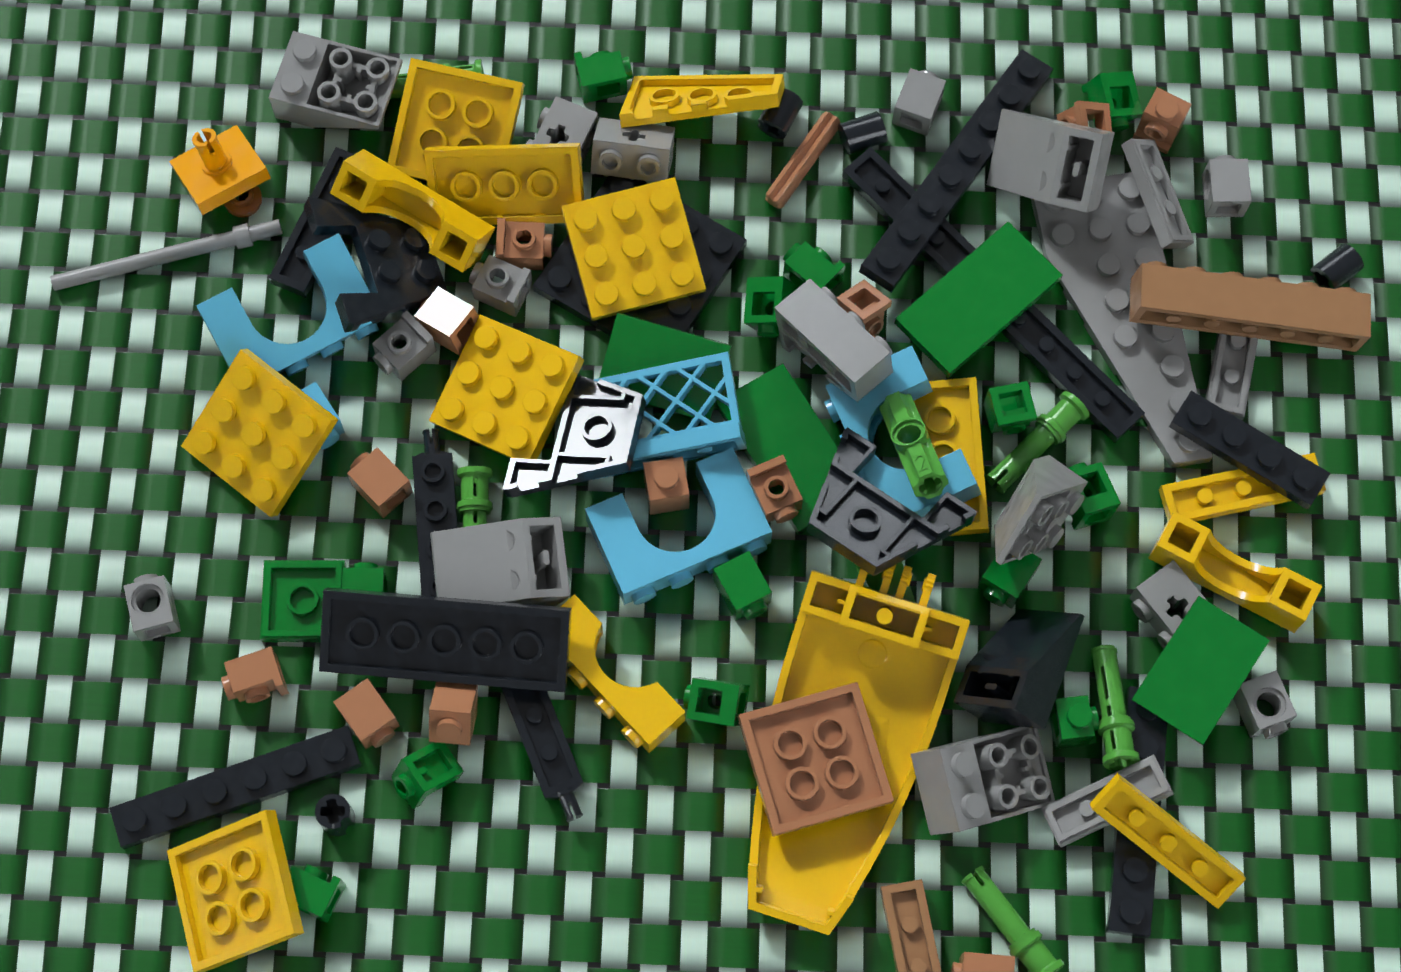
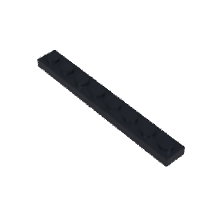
[859,49,1053,293]

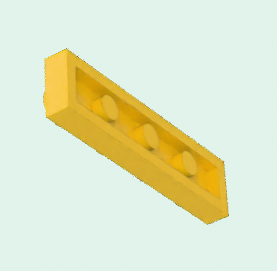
[1159,453,1326,522]
[1090,773,1246,909]

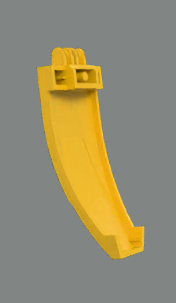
[748,565,970,935]

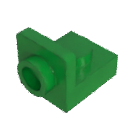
[391,742,464,809]

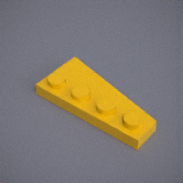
[619,74,785,128]
[914,377,989,536]

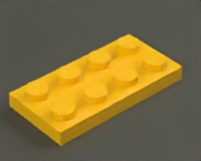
[424,143,584,225]

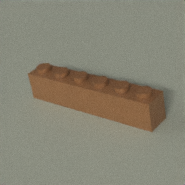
[1129,261,1371,352]

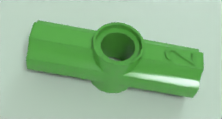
[879,391,949,500]

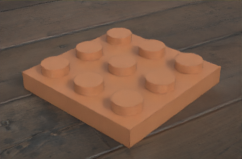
[737,682,894,837]

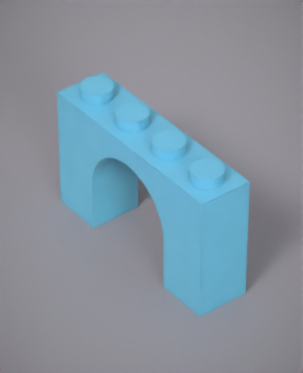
[196,233,381,377]
[824,345,981,517]
[585,447,772,605]

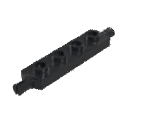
[412,428,458,597]
[501,687,584,822]

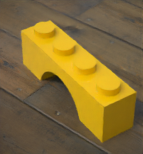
[330,149,495,273]
[1148,511,1322,633]
[560,594,686,753]

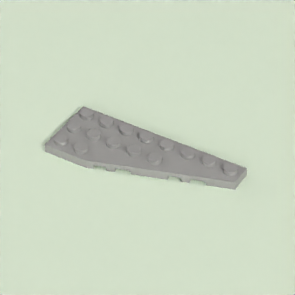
[1031,172,1213,468]

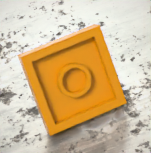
[169,125,271,215]

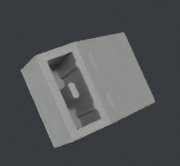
[268,31,403,129]
[986,109,1115,213]
[994,455,1088,565]
[430,517,570,606]
[911,726,1055,835]

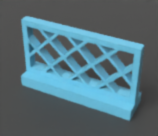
[593,352,747,480]

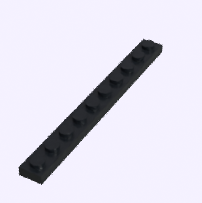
[842,147,1145,443]

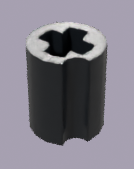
[758,88,803,139]
[838,111,887,155]
[1310,243,1364,289]
[315,794,356,837]

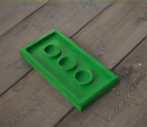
[894,221,1063,378]
[716,364,838,535]

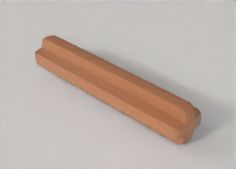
[765,112,840,209]

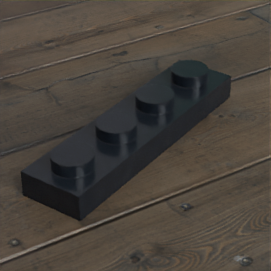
[269,147,354,298]
[1169,390,1331,510]

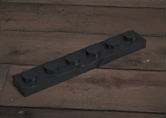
[1106,686,1168,938]
[109,725,362,850]

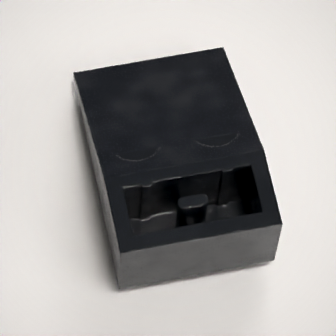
[954,609,1085,729]

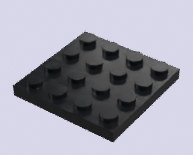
[533,176,747,336]

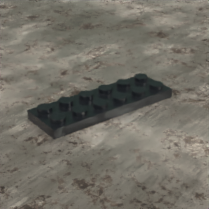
[319,588,572,692]

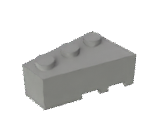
[774,279,893,402]

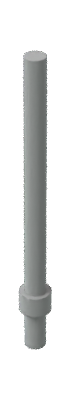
[50,219,283,291]

